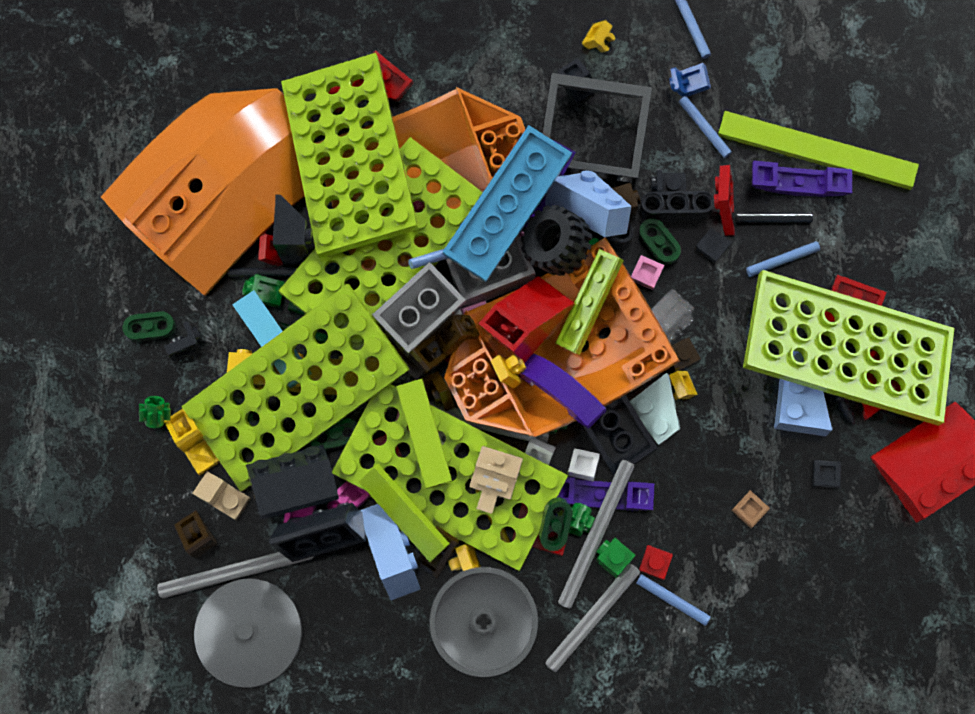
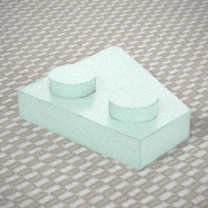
[630,373,680,445]

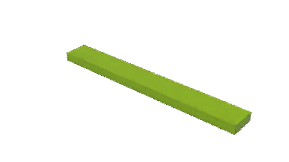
[718,111,919,190]

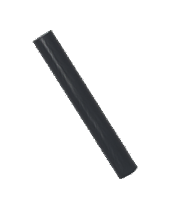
[736,213,813,223]
[228,267,298,278]

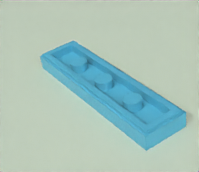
[232,290,312,389]

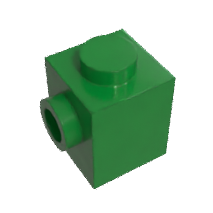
[596,538,635,578]

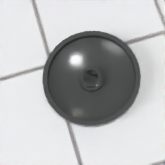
[430,567,538,677]
[194,579,302,688]

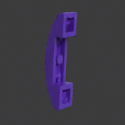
[752,161,852,196]
[518,354,606,429]
[558,477,654,511]

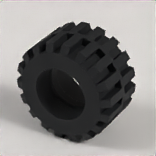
[521,205,592,276]

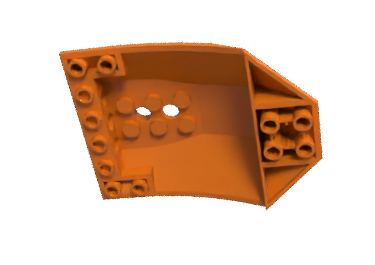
[315,87,525,271]
[101,88,313,296]
[444,237,680,437]

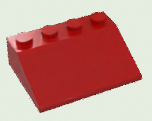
[870,402,975,523]

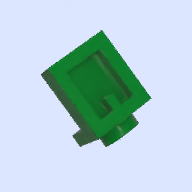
[242,274,284,308]

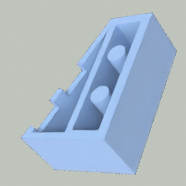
[545,171,631,237]
[774,351,832,436]
[360,504,421,600]

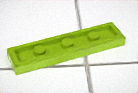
[555,249,624,355]
[397,379,452,489]
[359,464,449,562]

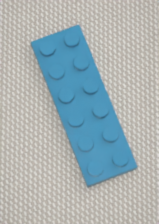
[442,126,572,282]

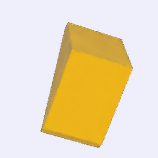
[165,409,204,453]

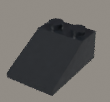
[576,395,658,476]

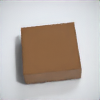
[731,491,770,528]

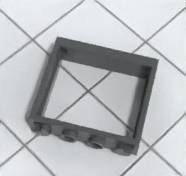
[543,73,652,183]

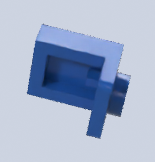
[669,63,711,97]

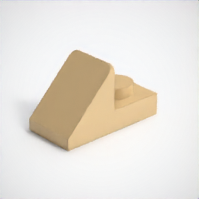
[192,472,251,521]

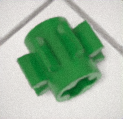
[139,396,171,428]
[569,503,595,536]

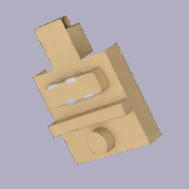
[469,446,523,514]

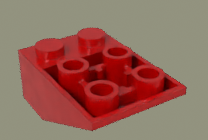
[478,276,575,363]

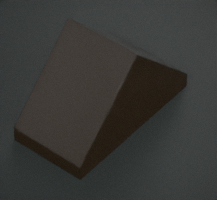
[409,335,452,376]
[174,510,218,559]
[416,526,460,578]

